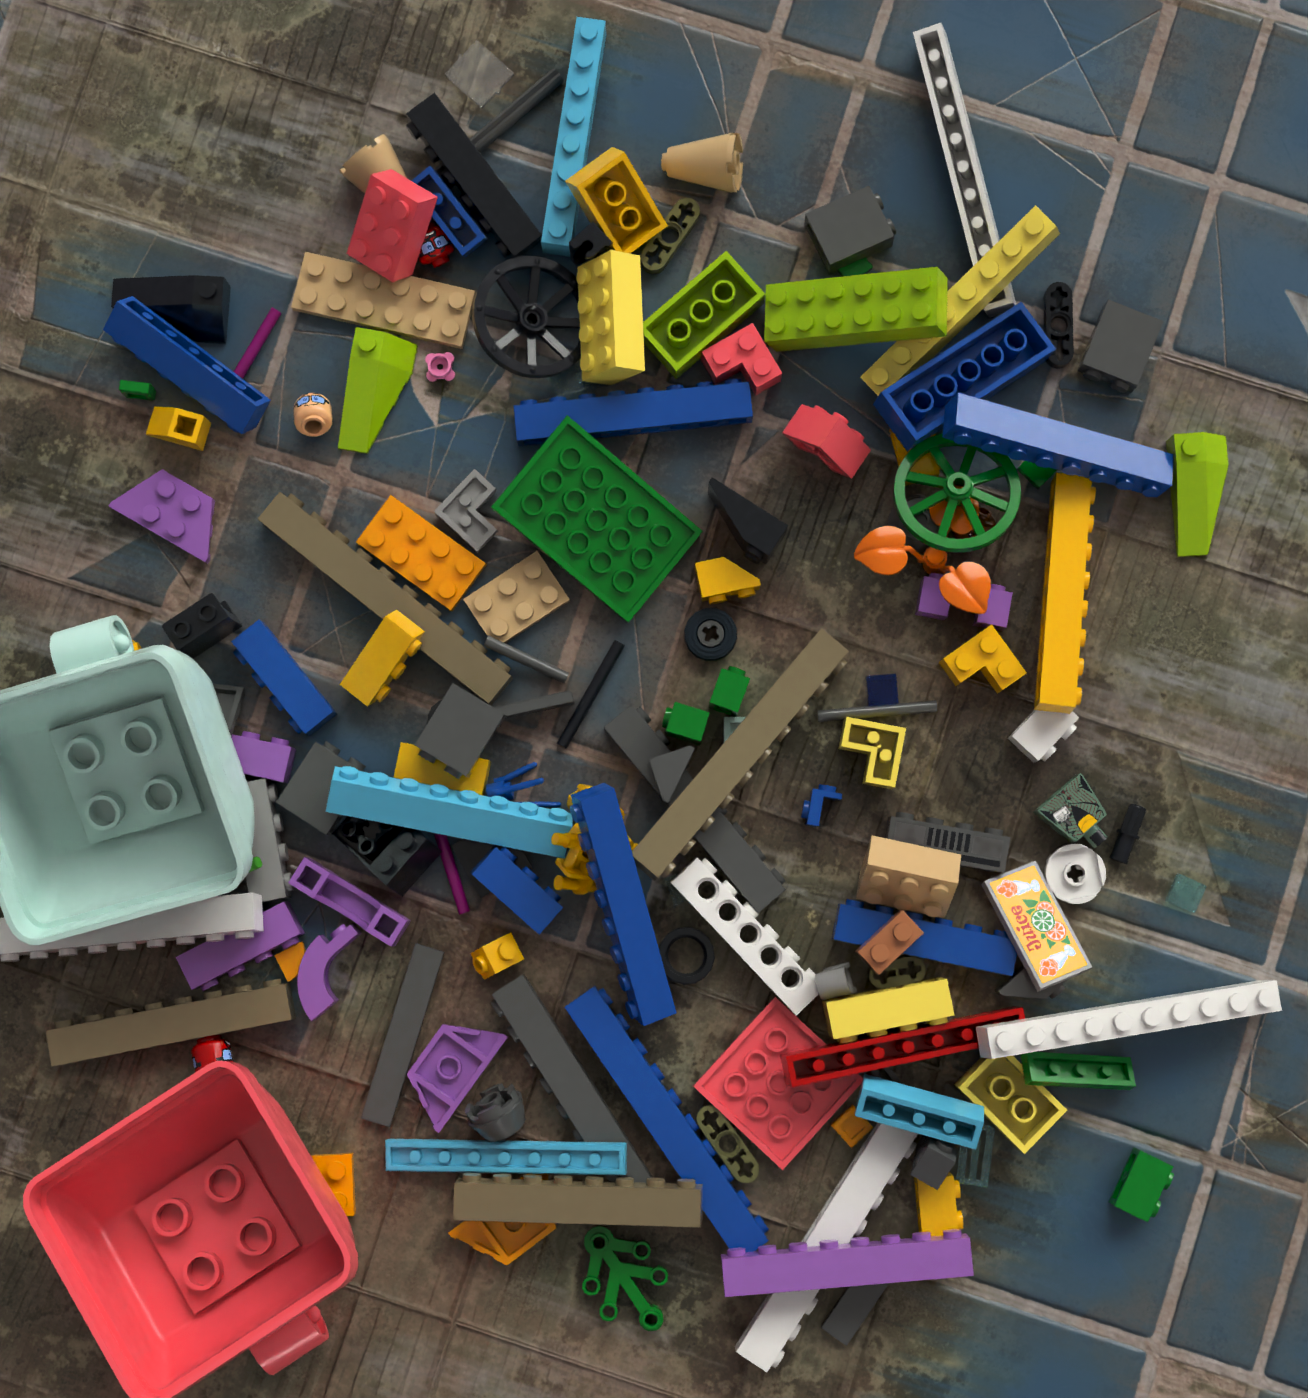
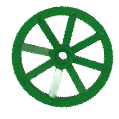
[893,434,1021,553]

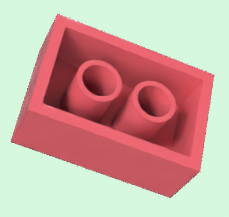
[347,169,438,282]

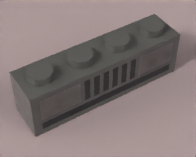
[885,812,1011,873]

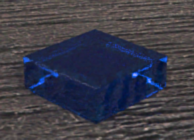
[866,674,899,706]

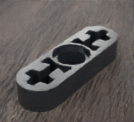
[1043,282,1074,369]

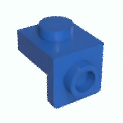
[801,784,842,827]

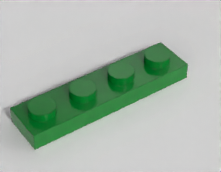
[1020,1052,1136,1090]

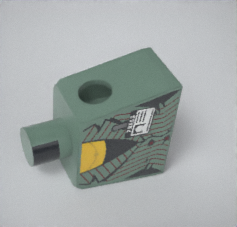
[1033,773,1108,848]

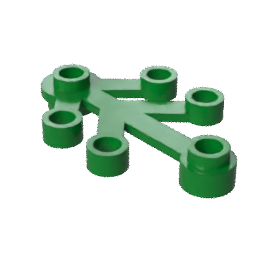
[582,1226,668,1331]

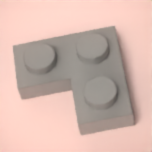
[434,469,498,553]

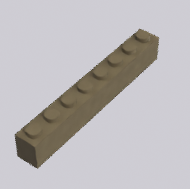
[46,978,296,1067]
[453,1173,703,1227]

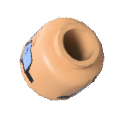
[293,393,332,437]

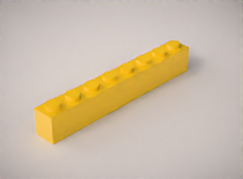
[1034,473,1096,714]

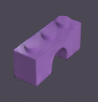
[915,573,1013,631]

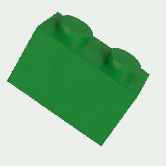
[708,666,750,717]
[662,702,710,746]
[1108,1147,1174,1222]

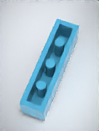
[855,1073,984,1150]

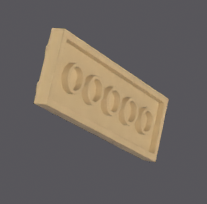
[291,252,476,349]

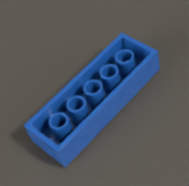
[873,302,1056,452]

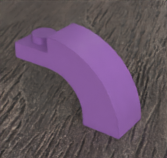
[297,924,362,1021]

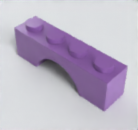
[288,857,411,947]

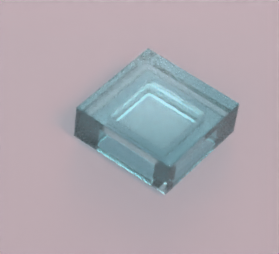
[1165,873,1207,913]

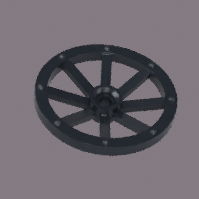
[472,256,581,379]

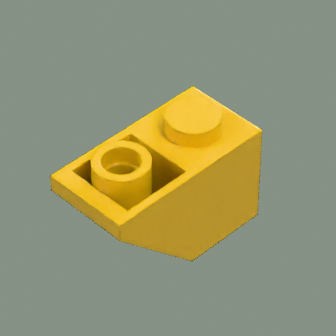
[146,406,212,451]
[694,557,761,605]

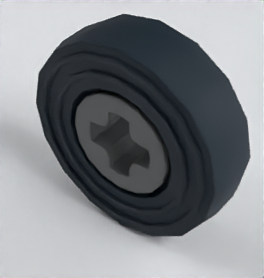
[684,608,737,661]

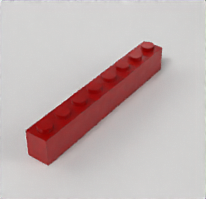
[780,1006,1025,1087]

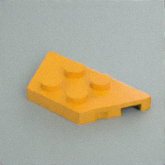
[448,1174,557,1266]

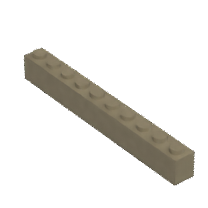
[258,492,513,706]
[632,628,849,881]

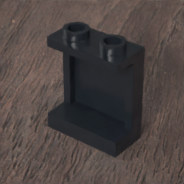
[162,593,242,659]

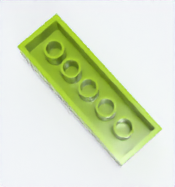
[764,267,948,352]

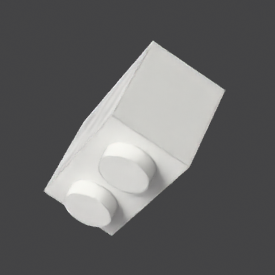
[1007,710,1079,763]

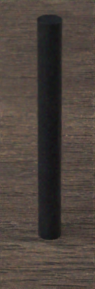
[557,640,625,749]

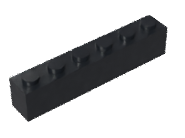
[406,92,542,259]

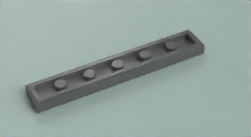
[361,943,445,1127]

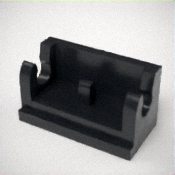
[569,222,613,266]

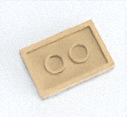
[463,551,570,643]

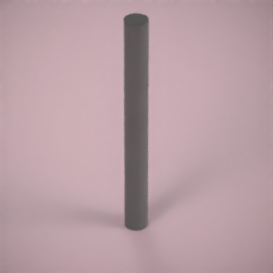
[817,700,937,722]

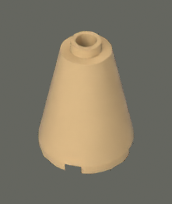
[661,133,743,193]
[339,134,408,193]

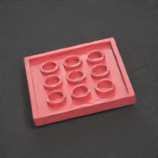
[693,996,863,1170]

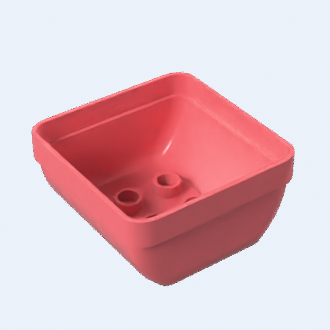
[23,1061,358,1398]

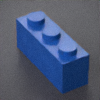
[411,166,488,257]
[470,846,563,934]

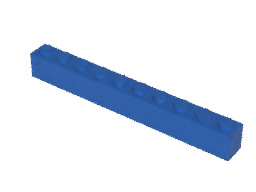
[564,985,769,1252]

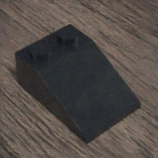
[708,477,788,565]

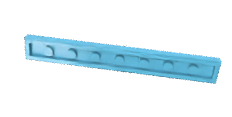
[385,1139,627,1175]

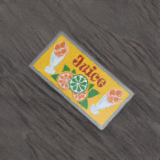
[981,861,1092,992]

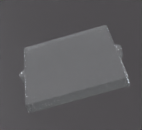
[445,40,514,109]

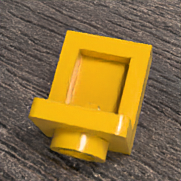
[471,932,524,980]

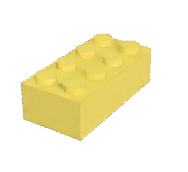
[576,250,645,385]
[822,977,955,1044]

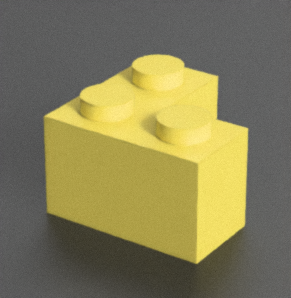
[838,717,906,789]

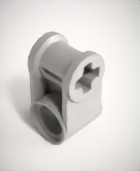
[815,962,857,1001]

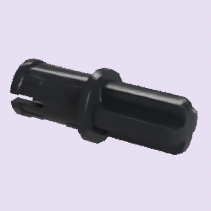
[1109,804,1146,864]

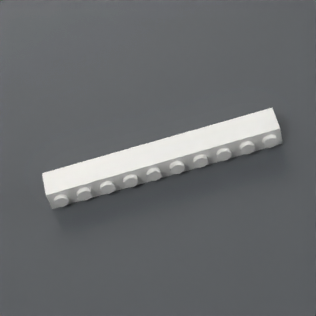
[913,23,1016,318]
[0,893,264,962]
[976,980,1282,1059]
[735,1122,918,1372]

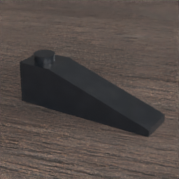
[111,275,231,344]

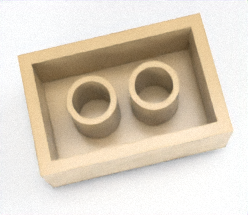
[856,835,961,918]

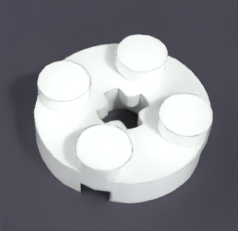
[1044,844,1106,904]

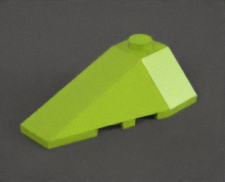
[338,327,418,454]
[1166,432,1229,557]

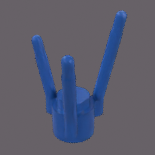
[486,762,561,808]

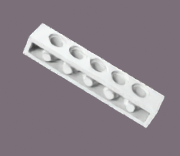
[670,857,819,1016]

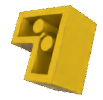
[939,624,1027,694]

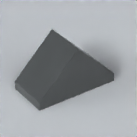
[649,746,695,804]

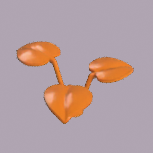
[854,485,991,614]

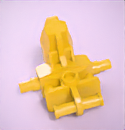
[551,784,638,895]

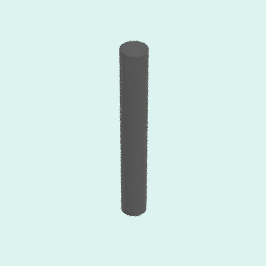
[483,635,569,683]

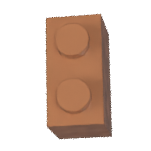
[855,910,924,975]

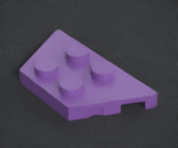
[109,469,215,564]
[407,1024,509,1133]

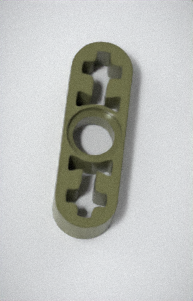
[641,198,700,274]
[696,1104,759,1183]

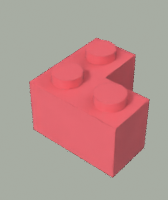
[701,323,782,396]
[782,404,871,479]

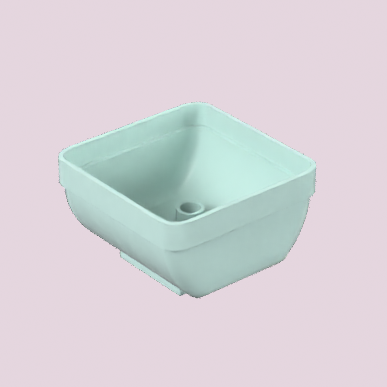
[0,615,255,945]

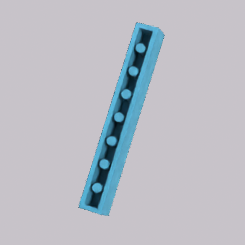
[541,17,607,257]
[325,766,573,858]

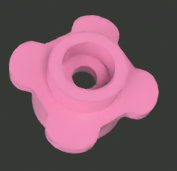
[425,352,455,382]

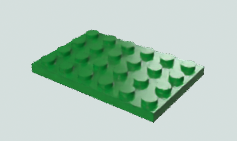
[490,415,703,623]

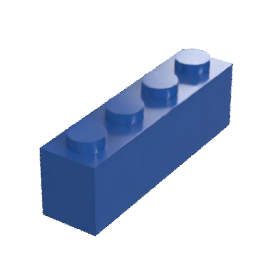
[231,619,337,736]

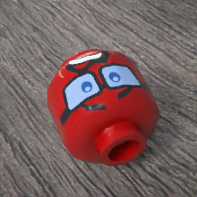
[418,222,454,268]
[191,1035,234,1072]

